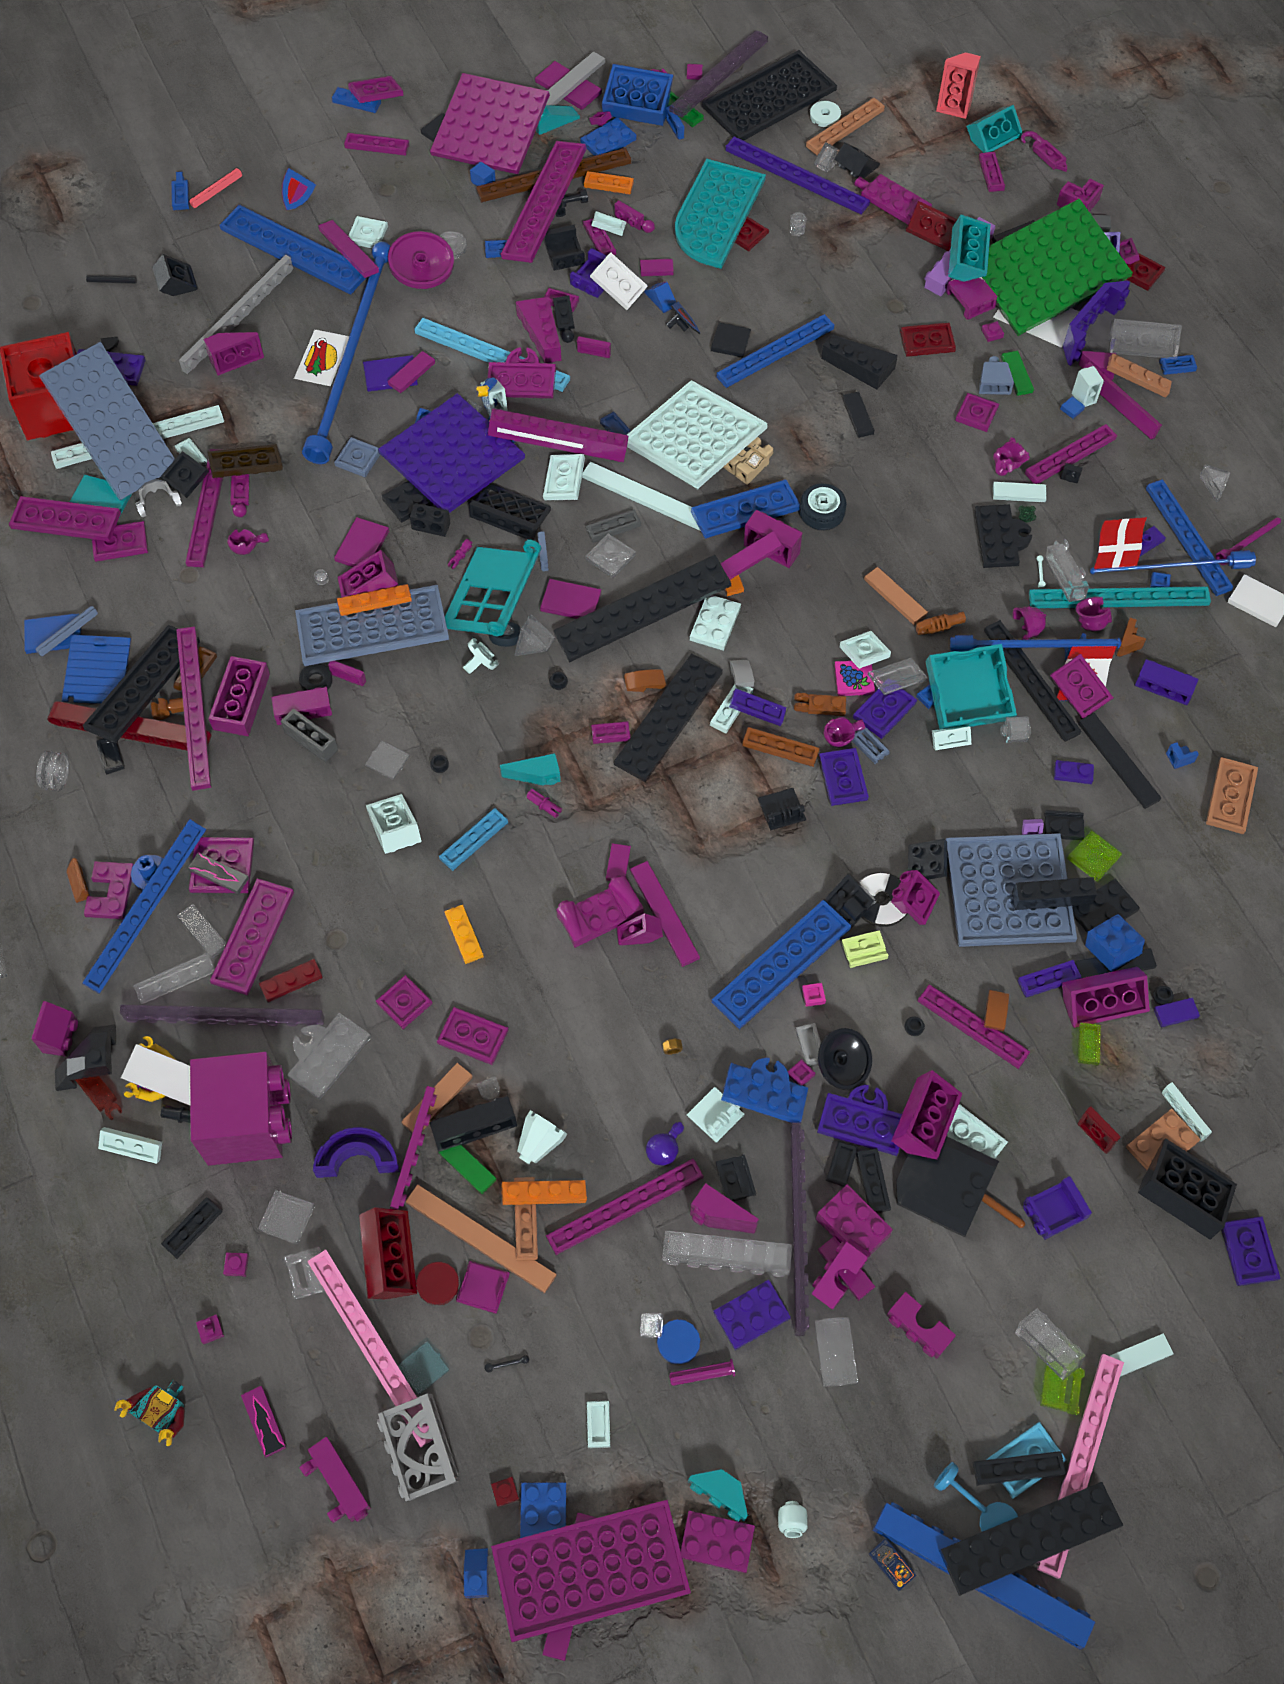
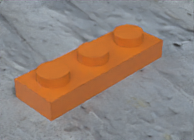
[584,171,634,194]

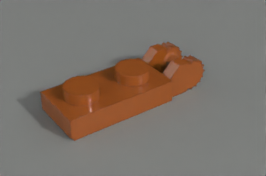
[794,693,846,716]

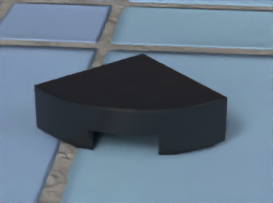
[101,336,119,352]

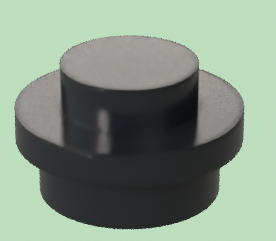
[549,672,568,690]
[430,755,449,773]
[1153,986,1174,1005]
[904,1017,925,1036]

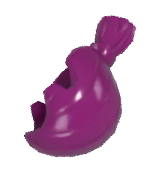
[227,529,269,555]
[824,717,865,747]

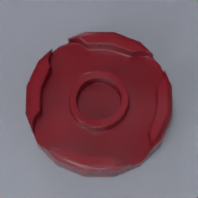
[416,1262,459,1305]

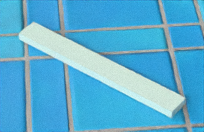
[582,462,701,531]

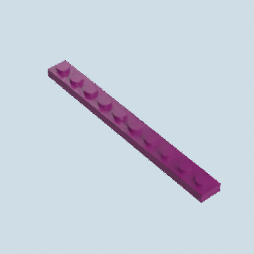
[177,626,212,791]

